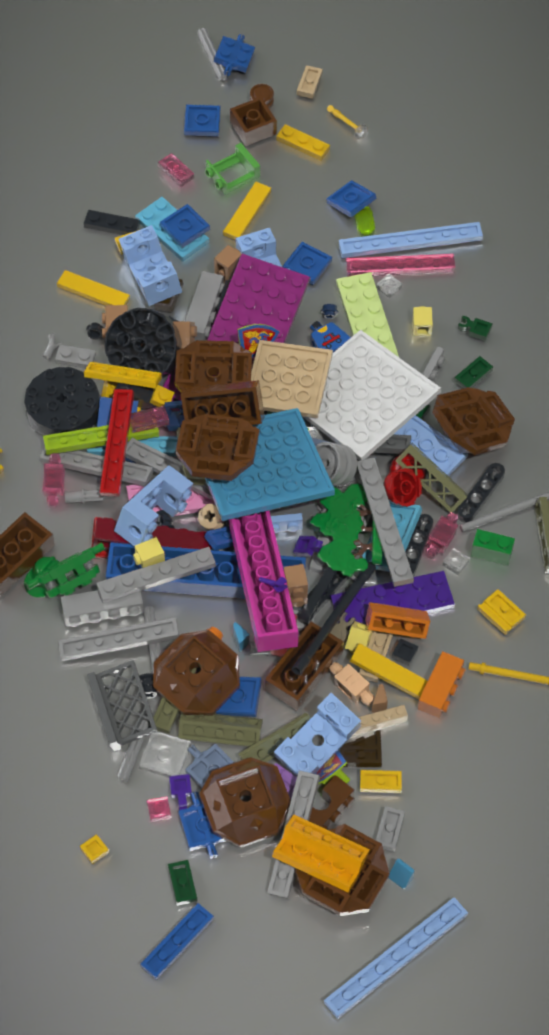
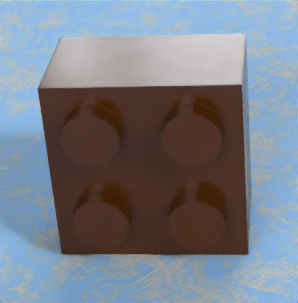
[230,97,277,146]

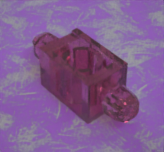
[43,453,65,507]
[426,513,458,559]

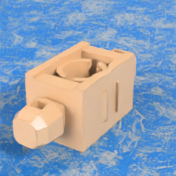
[329,662,374,706]

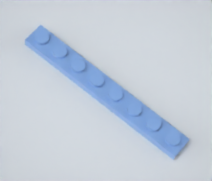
[339,222,483,258]
[324,897,468,1019]

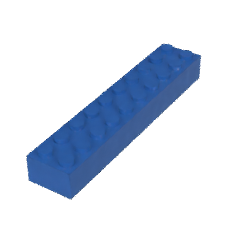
[106,542,306,599]

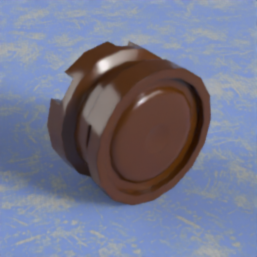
[250,84,274,109]

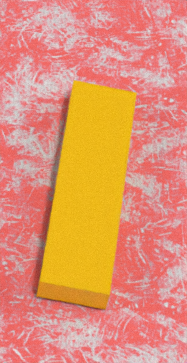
[223,182,271,240]
[57,270,130,306]
[84,362,162,389]
[349,643,428,700]

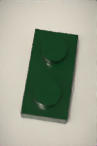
[454,356,493,388]
[168,860,198,906]

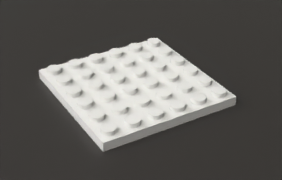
[302,330,441,461]

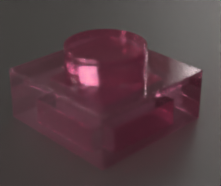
[147,797,171,822]

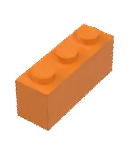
[365,602,430,639]
[418,651,466,718]

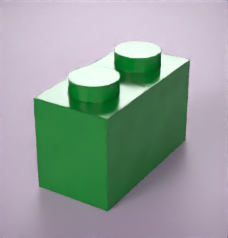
[471,529,515,566]

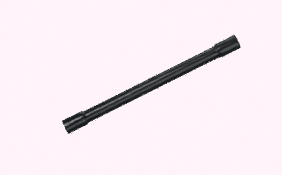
[291,561,376,676]

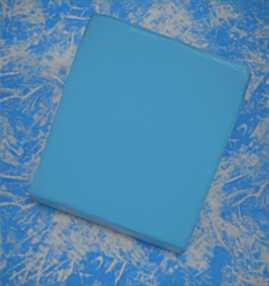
[233,622,250,652]
[389,859,415,889]

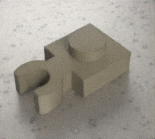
[330,612,356,644]

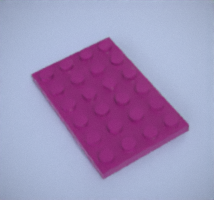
[207,254,311,372]

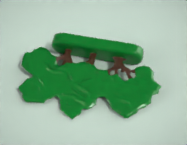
[310,484,382,577]

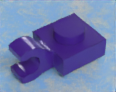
[293,536,323,557]
[169,774,192,811]

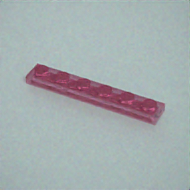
[346,254,456,277]

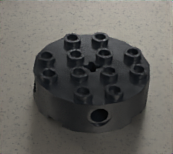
[104,307,182,380]
[24,367,100,436]

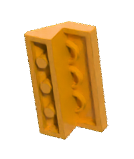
[272,815,370,893]

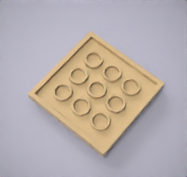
[251,340,333,418]

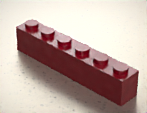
[93,517,212,550]

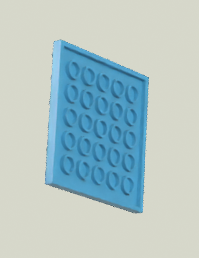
[205,408,335,521]

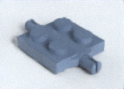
[185,744,235,789]

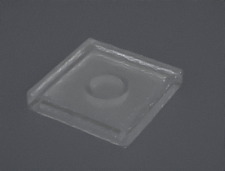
[139,732,191,778]

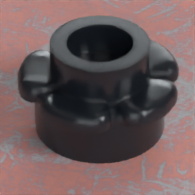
[86,322,104,339]

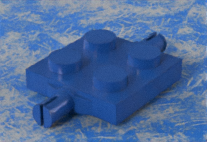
[213,34,255,76]
[178,792,226,859]

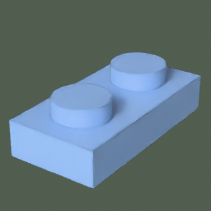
[271,513,303,533]

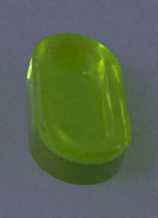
[355,206,375,237]

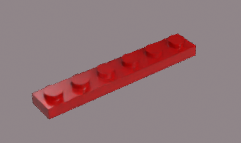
[99,389,134,497]

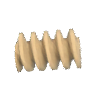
[198,504,226,531]

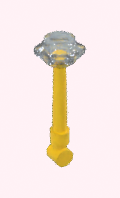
[327,105,368,139]

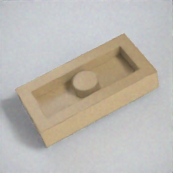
[297,65,323,99]

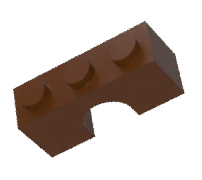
[309,775,355,830]

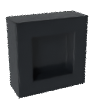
[392,639,419,666]

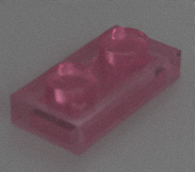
[158,153,194,187]
[130,406,169,433]

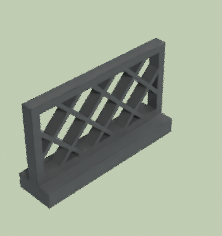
[87,660,158,752]

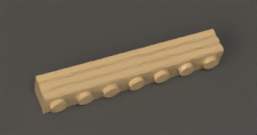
[320,705,408,743]

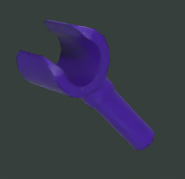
[259,577,288,593]

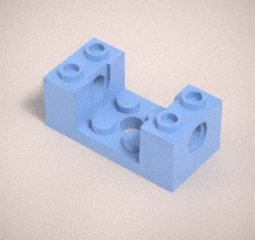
[119,225,182,306]
[236,228,290,270]
[114,465,193,546]
[274,693,361,777]

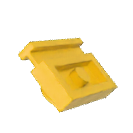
[477,589,526,635]

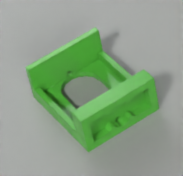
[205,143,260,195]

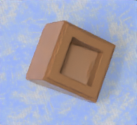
[372,684,388,713]

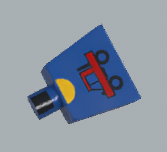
[310,321,351,353]

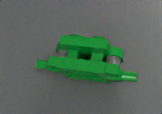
[25,543,105,598]

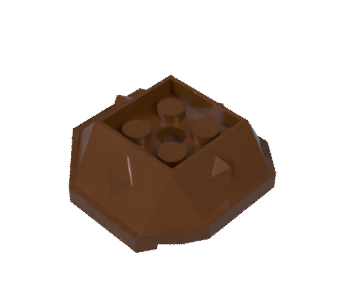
[175,340,252,393]
[432,387,515,455]
[176,414,260,481]
[153,630,240,716]
[199,757,291,848]
[295,824,390,916]

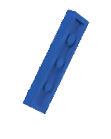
[140,903,214,980]

